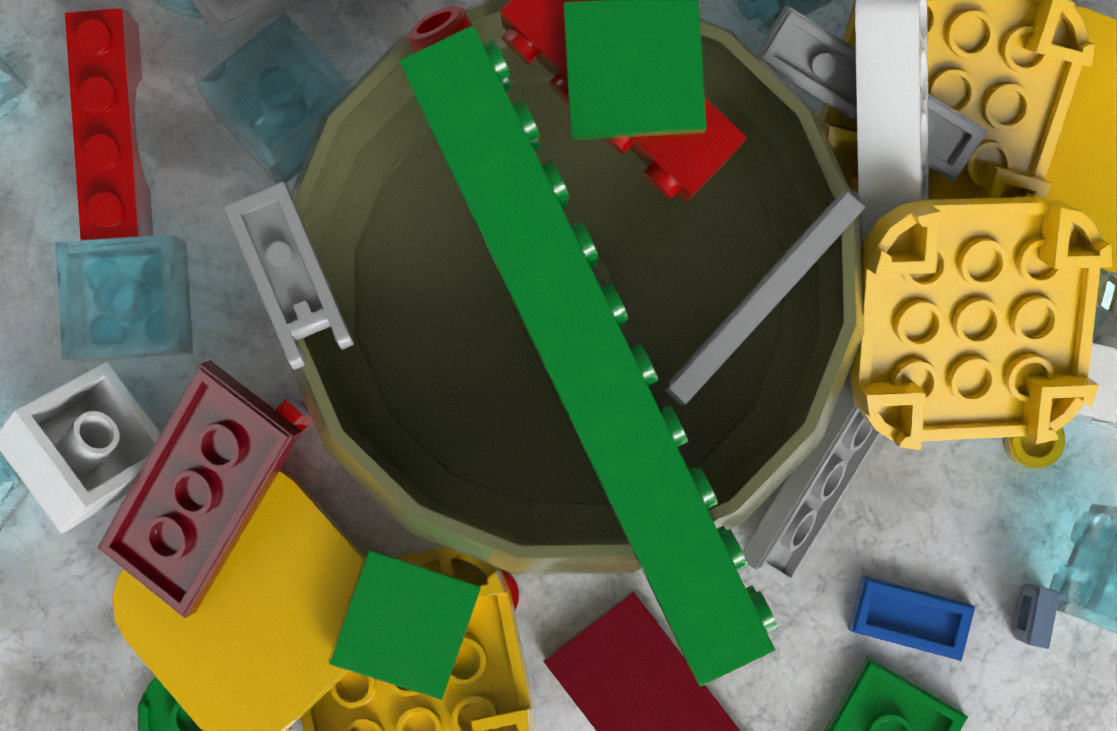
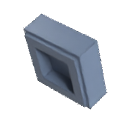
[1013,583,1060,649]

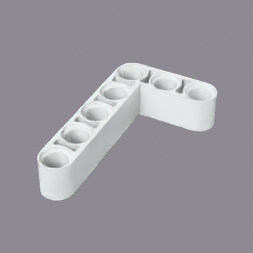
[855,0,929,247]

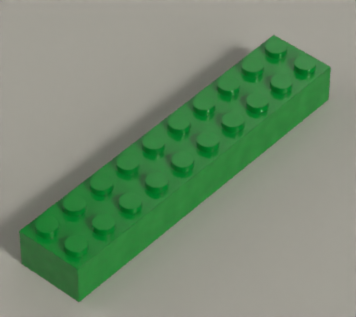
[399,25,778,687]

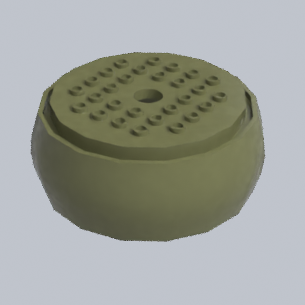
[279,0,864,575]

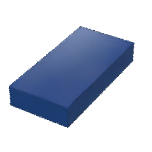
[848,575,976,661]

